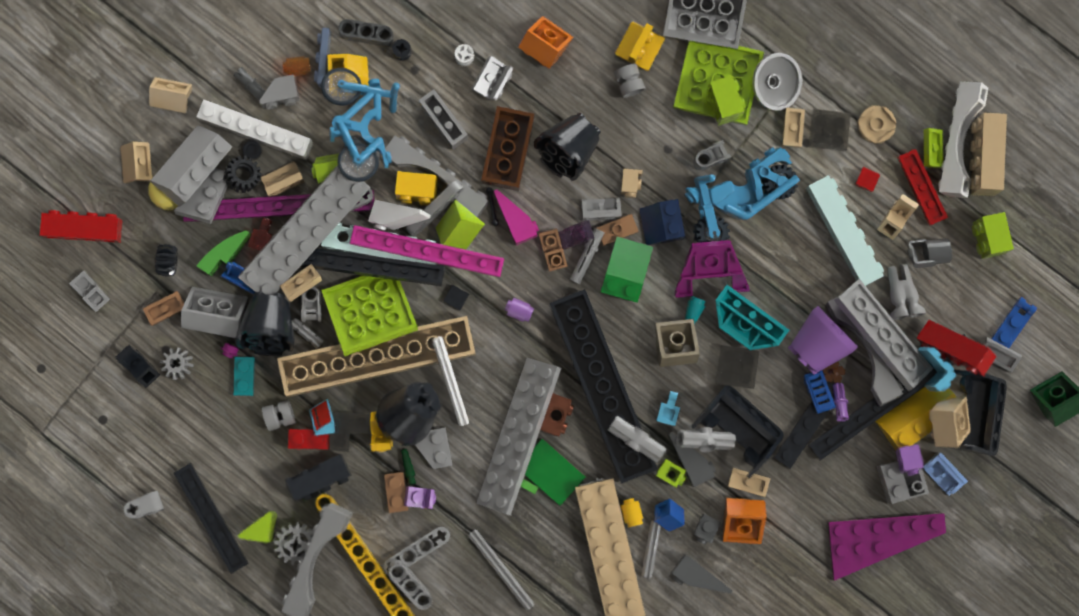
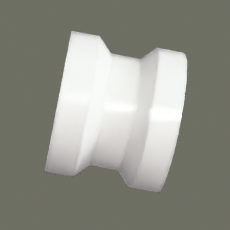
[455,44,474,66]

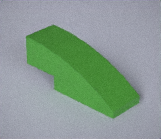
[197,230,252,277]

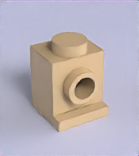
[621,169,643,198]

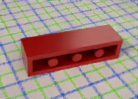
[39,210,123,243]
[916,320,997,376]

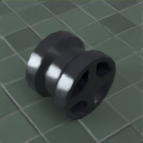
[392,39,412,61]

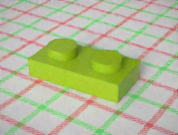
[924,128,943,168]

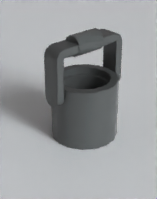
[908,238,952,268]

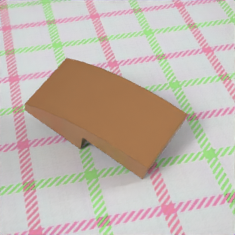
[538,228,568,272]

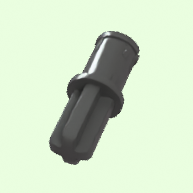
[233,67,266,101]

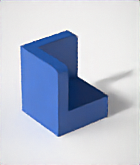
[655,499,684,531]

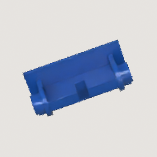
[221,262,255,294]

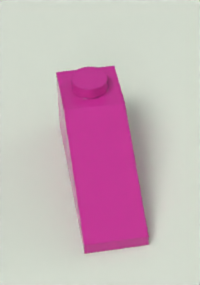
[494,190,539,246]

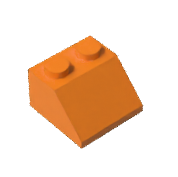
[518,16,573,69]
[723,498,766,544]

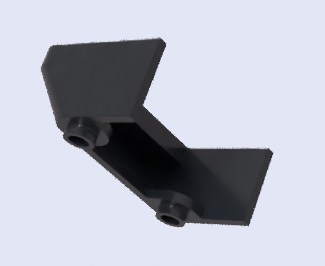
[947,370,1007,456]
[691,385,784,479]

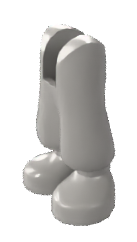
[888,264,926,321]

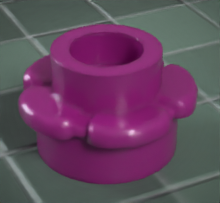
[221,342,239,359]

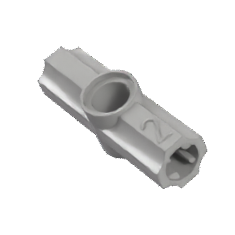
[608,416,666,463]
[676,427,736,453]

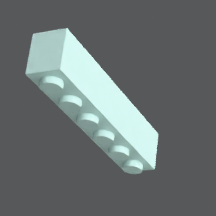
[806,175,884,286]

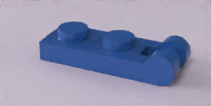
[991,297,1037,348]

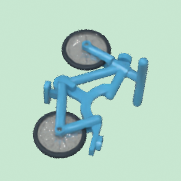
[321,68,400,182]

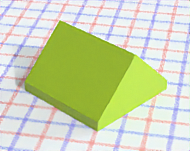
[435,200,485,250]
[238,511,277,543]

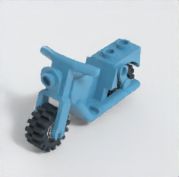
[685,147,800,243]

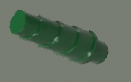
[401,449,416,485]

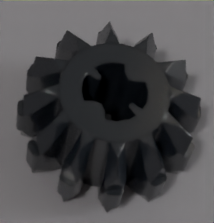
[155,244,178,277]

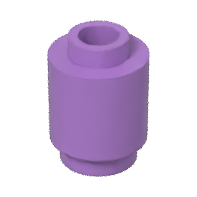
[505,298,534,322]

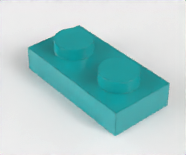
[234,357,255,396]

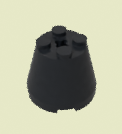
[534,113,601,181]
[235,292,295,356]
[376,382,441,446]

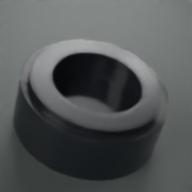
[242,140,262,160]

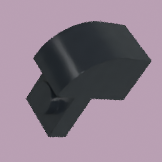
[115,345,160,388]

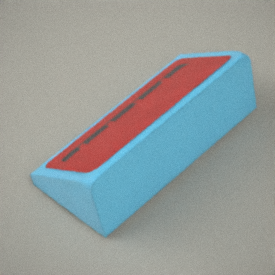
[309,399,335,435]

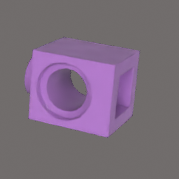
[896,444,924,476]

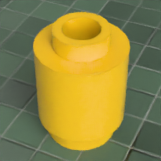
[620,498,643,528]

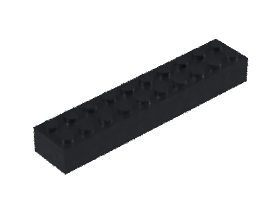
[549,289,658,484]

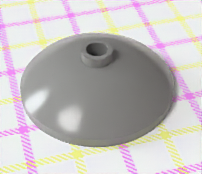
[752,53,802,110]

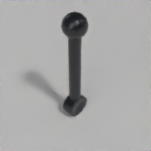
[486,187,499,226]

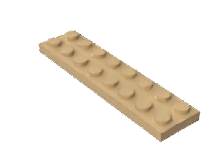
[575,478,645,616]

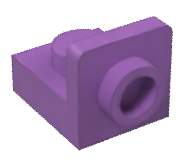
[404,486,436,509]

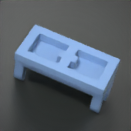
[923,453,968,496]

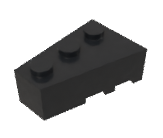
[285,454,352,502]

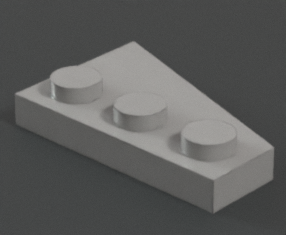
[174,168,229,224]

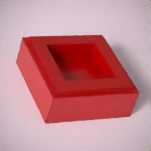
[855,167,881,192]

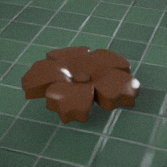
[823,362,846,383]

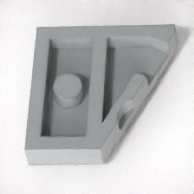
[415,428,453,469]

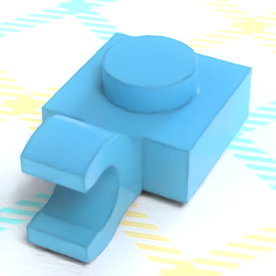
[656,391,680,426]

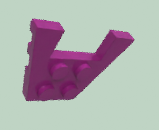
[675,240,750,298]

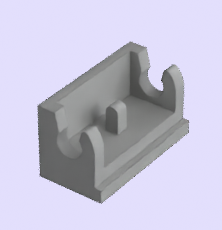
[581,198,621,221]

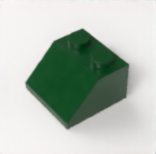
[1030,371,1079,427]

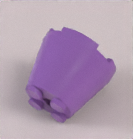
[788,306,858,375]

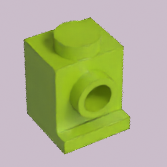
[655,459,687,488]

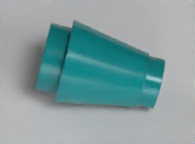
[685,296,706,325]

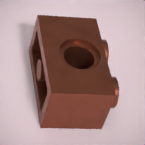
[540,393,574,437]

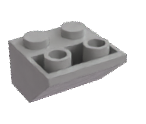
[876,461,929,504]

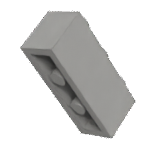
[419,89,468,150]

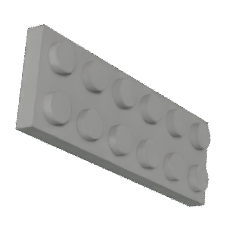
[834,279,933,391]

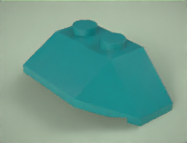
[715,285,790,351]

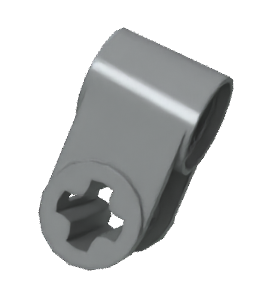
[693,140,732,171]
[301,286,322,323]
[124,491,164,519]

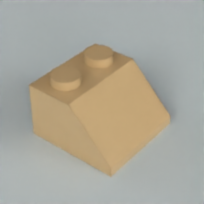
[929,396,971,448]

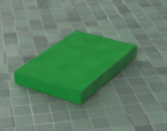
[525,439,585,506]

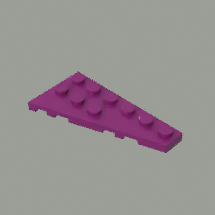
[828,513,946,581]

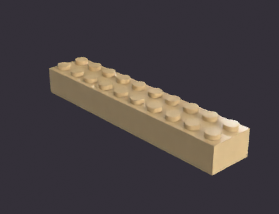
[277,316,476,397]

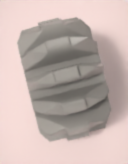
[160,347,194,380]

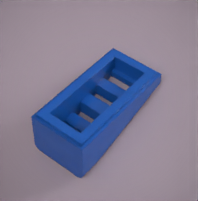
[804,370,836,414]

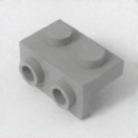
[471,56,513,101]

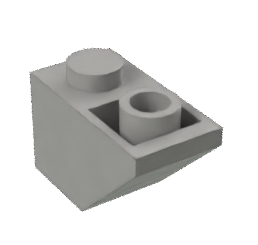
[260,75,300,109]

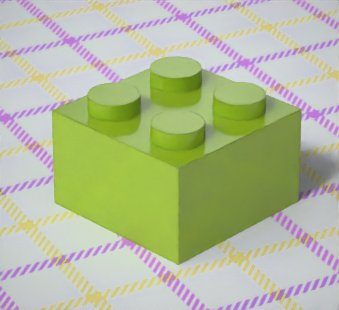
[706,75,746,126]
[972,212,1014,259]

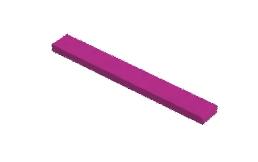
[350,225,504,278]

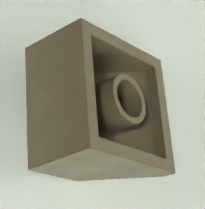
[655,319,700,367]

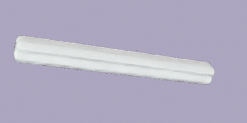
[432,336,469,426]

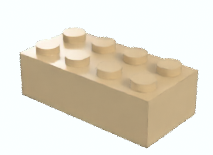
[970,113,1007,196]

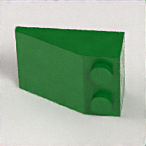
[601,236,653,303]

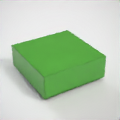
[521,479,538,494]

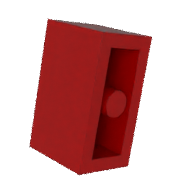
[288,429,330,450]

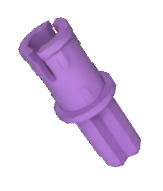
[833,383,849,422]

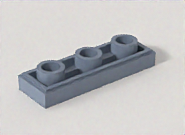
[314,28,331,88]

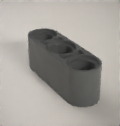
[338,19,394,47]

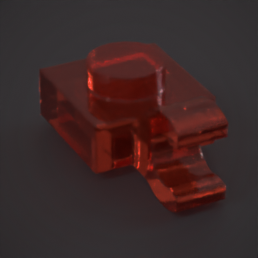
[248,217,273,251]

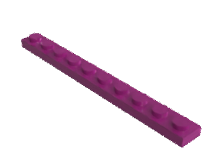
[183,190,375,222]

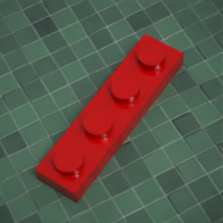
[897,149,948,226]

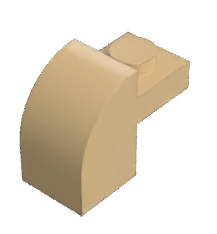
[877,194,919,240]

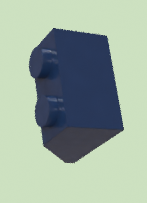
[639,199,685,246]

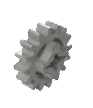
[274,522,314,565]

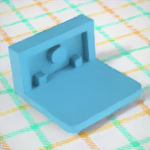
[918,347,957,392]

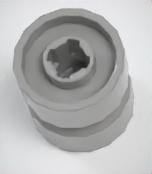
[614,64,646,98]
[262,400,296,431]

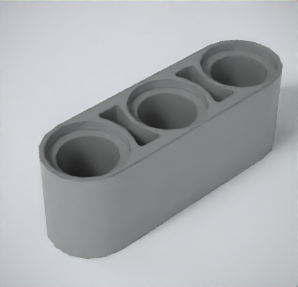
[388,560,432,610]

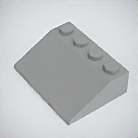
[663,0,747,49]

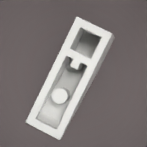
[368,200,431,231]

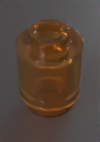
[283,56,311,76]

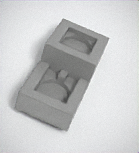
[69,270,110,312]

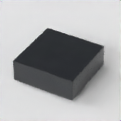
[443,285,470,311]

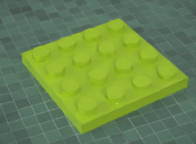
[673,41,764,126]
[321,276,418,356]

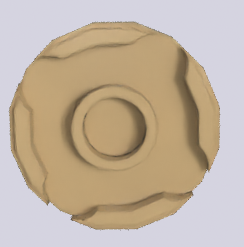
[858,106,896,144]

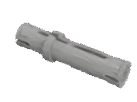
[570,228,605,284]

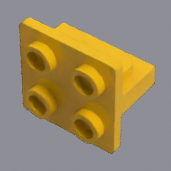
[615,22,665,71]

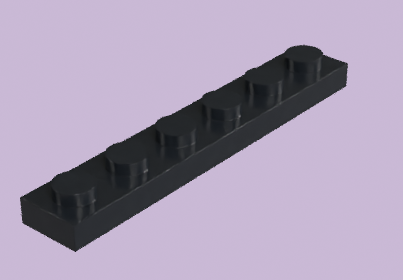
[174,463,249,574]

